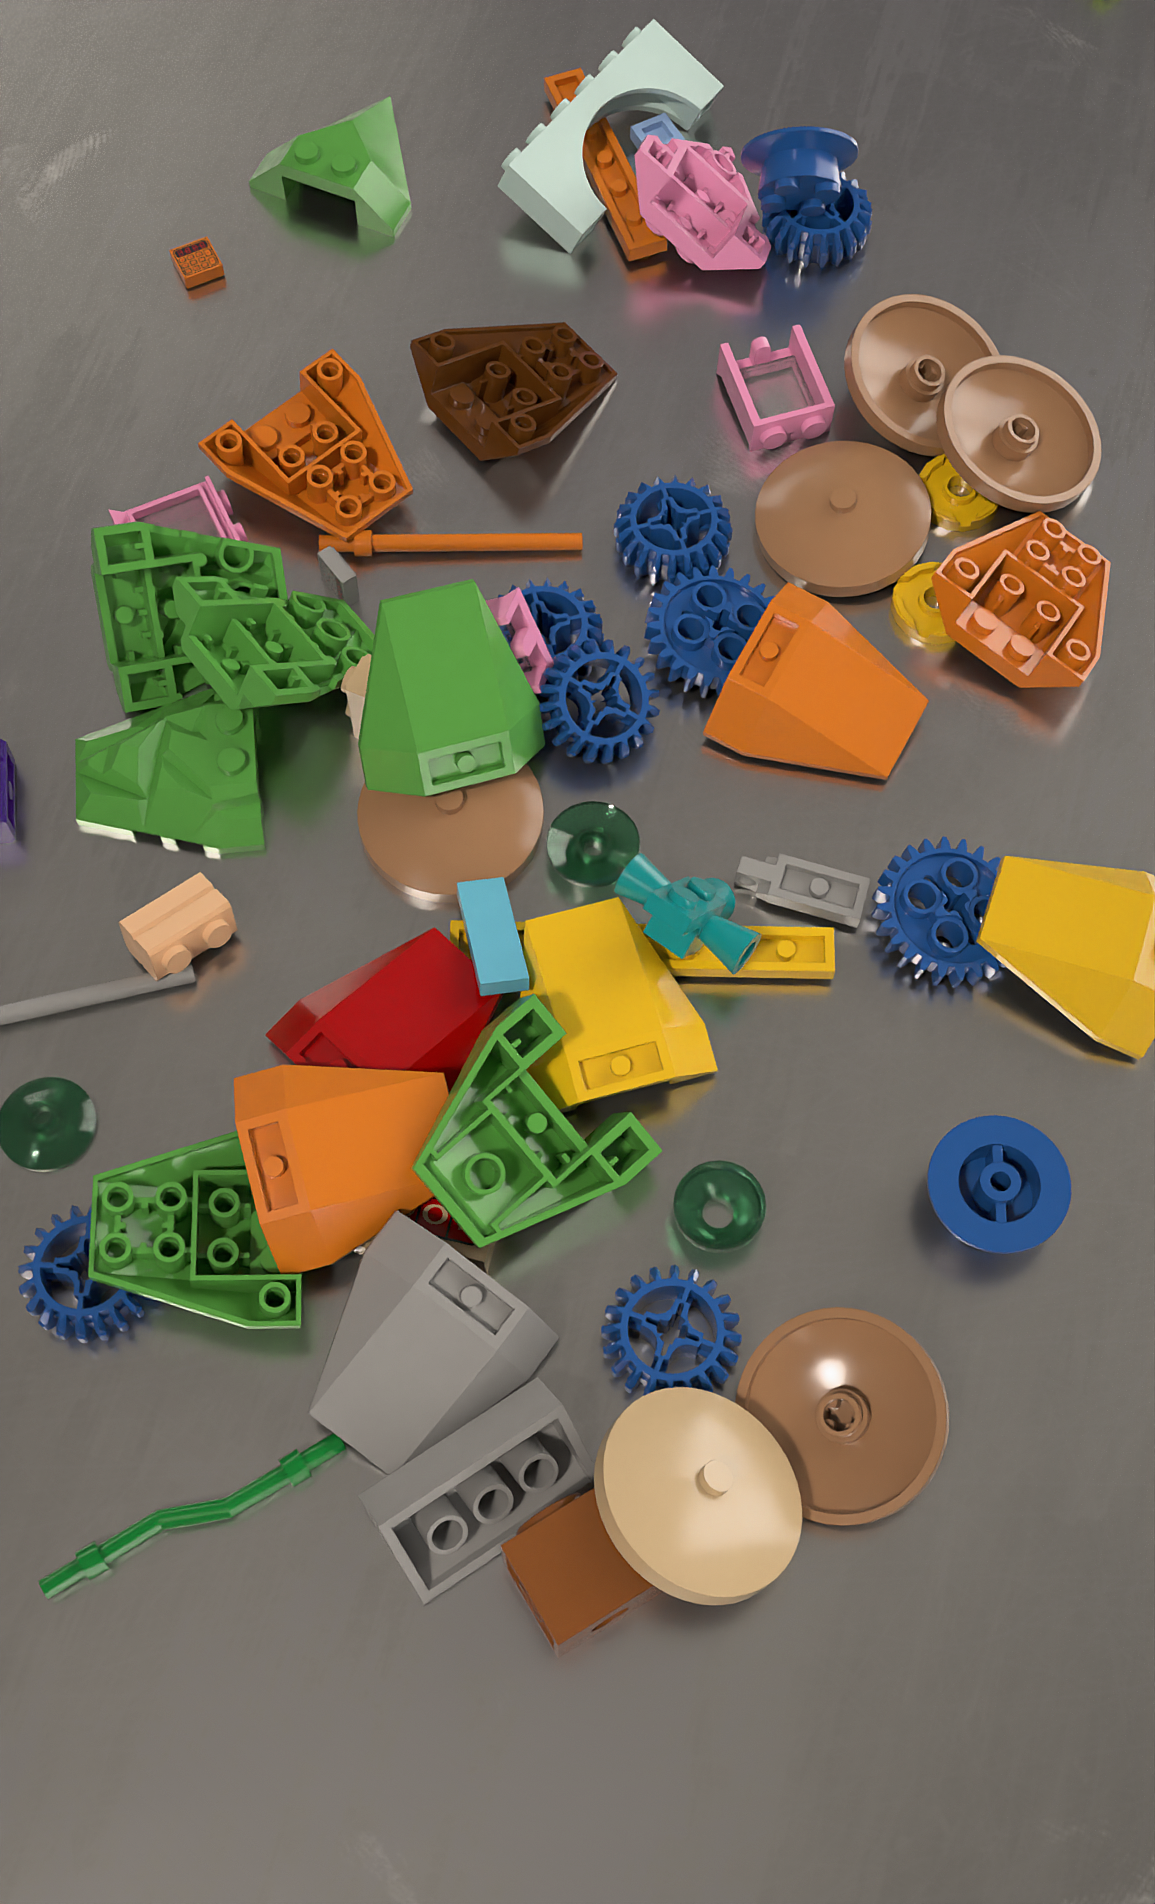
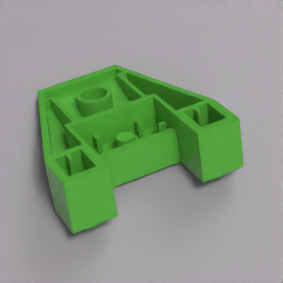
[411,994,663,1248]

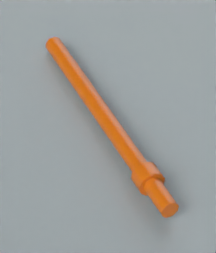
[319,530,583,557]

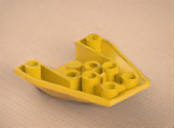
[976,856,1155,1060]
[520,897,718,1113]

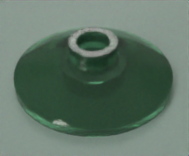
[546,801,640,888]
[0,1077,97,1172]

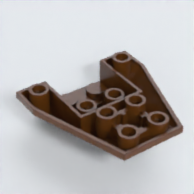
[410,322,618,461]

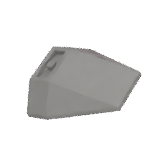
[308,1210,559,1475]

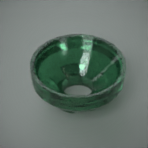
[673,1160,766,1253]

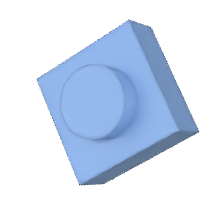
[630,113,685,149]

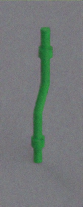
[38,1433,346,1600]

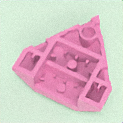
[634,134,771,270]

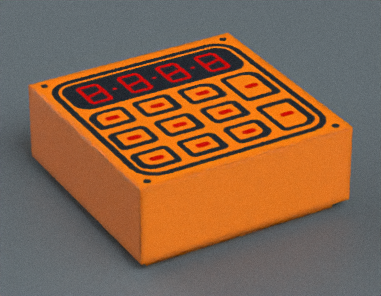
[169,236,225,289]

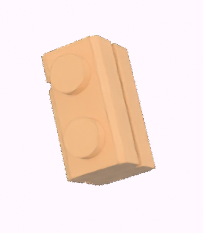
[118,872,238,981]

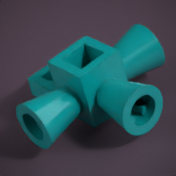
[614,853,761,974]

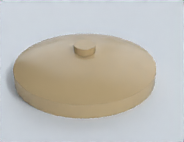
[594,1387,802,1605]

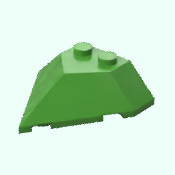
[249,96,411,237]

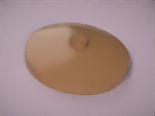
[844,294,999,456]
[936,355,1102,513]
[755,441,931,597]
[357,763,544,903]
[735,1307,949,1526]

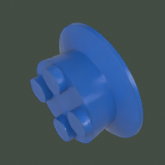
[741,126,858,216]
[927,1115,1072,1254]

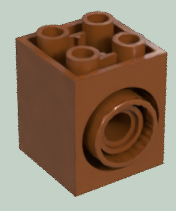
[500,1488,664,1658]

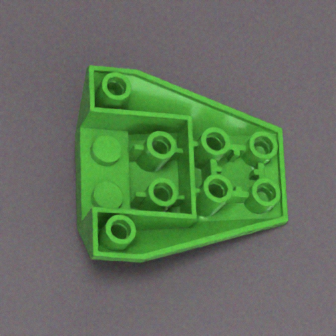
[358,579,545,797]
[88,1131,302,1329]

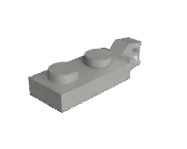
[734,853,871,928]

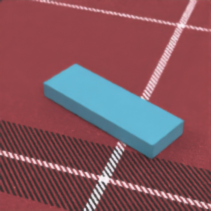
[457,877,529,996]

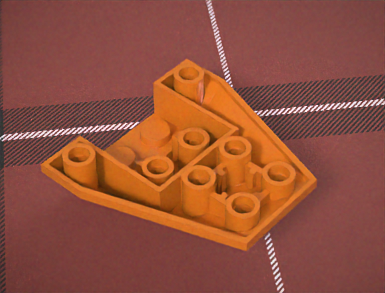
[198,348,413,543]
[931,511,1111,688]
[703,582,929,780]
[234,1065,449,1274]

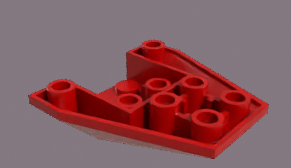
[265,927,504,1093]

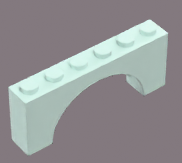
[498,19,724,254]

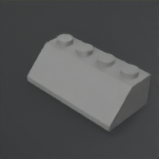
[358,1377,595,1605]

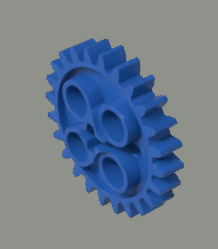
[644,566,775,698]
[871,837,1005,988]

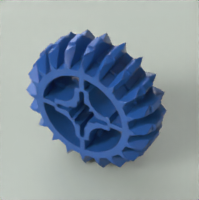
[762,171,872,270]
[614,475,733,586]
[498,577,604,695]
[538,638,660,764]
[18,1204,153,1343]
[601,1265,742,1396]

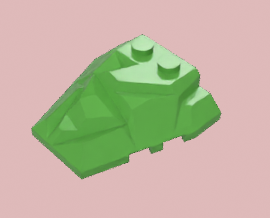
[91,521,288,713]
[172,576,375,710]
[75,688,266,854]

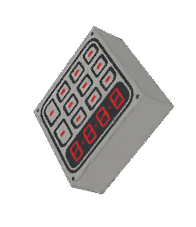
[317,546,360,607]

